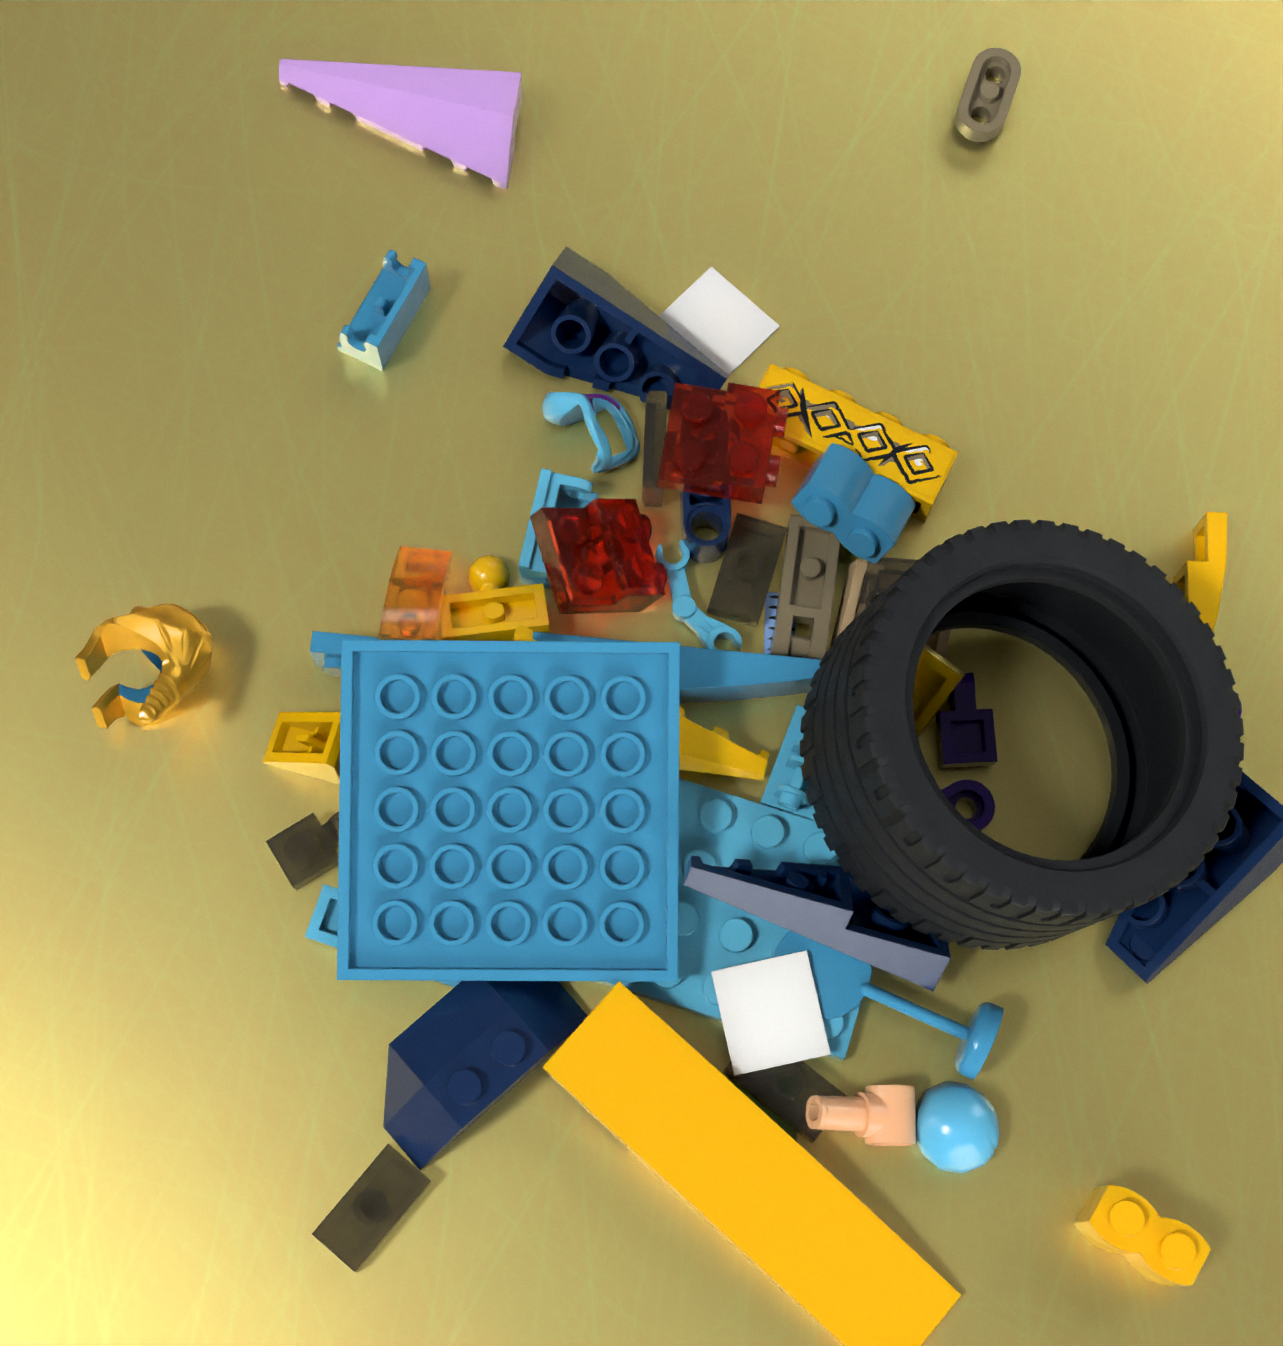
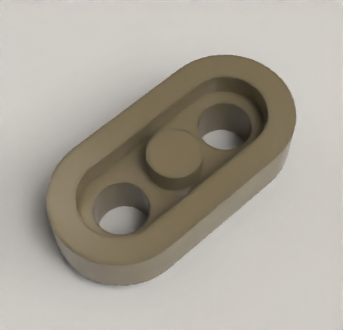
[955,48,1021,142]

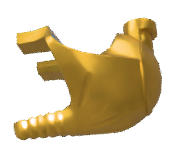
[75,603,214,729]

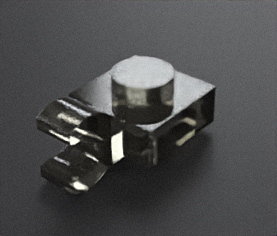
[266,811,339,891]

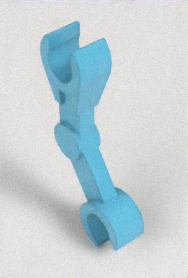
[655,540,742,650]

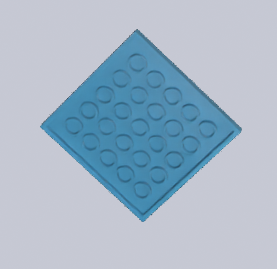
[337,640,680,982]

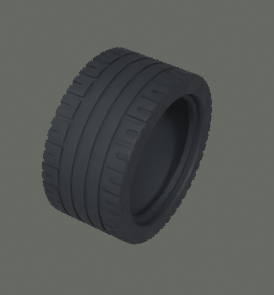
[800,519,1244,950]

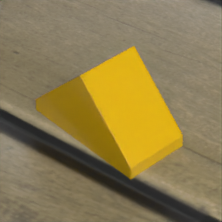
[262,712,341,785]

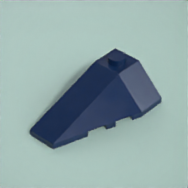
[503,246,729,414]
[1105,772,1283,984]

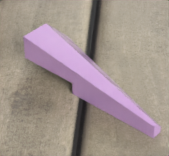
[279,59,523,189]

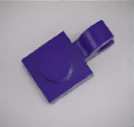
[936,672,998,768]

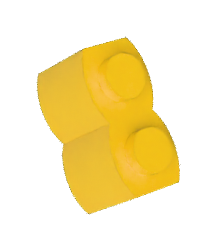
[1074,1185,1211,1286]

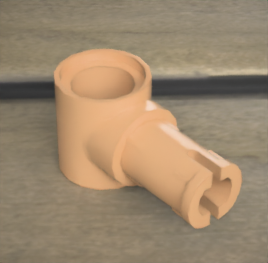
[806,1085,916,1146]

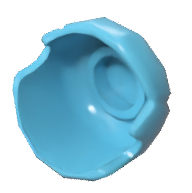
[916,1081,1000,1174]

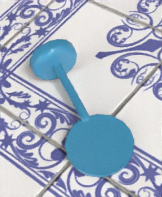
[773,931,1004,1080]

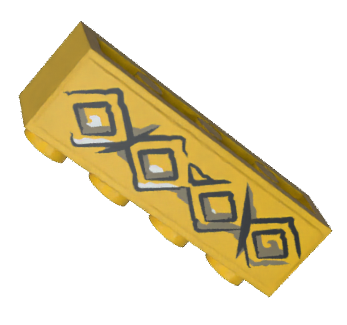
[740,363,959,523]

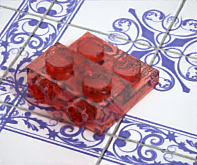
[657,382,789,504]
[530,498,667,614]

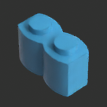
[791,443,916,564]

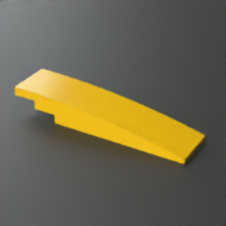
[543,981,961,1346]

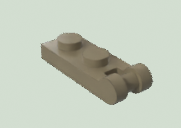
[770,514,840,660]

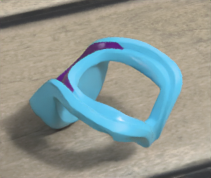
[542,392,640,473]

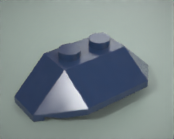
[383,981,588,1171]

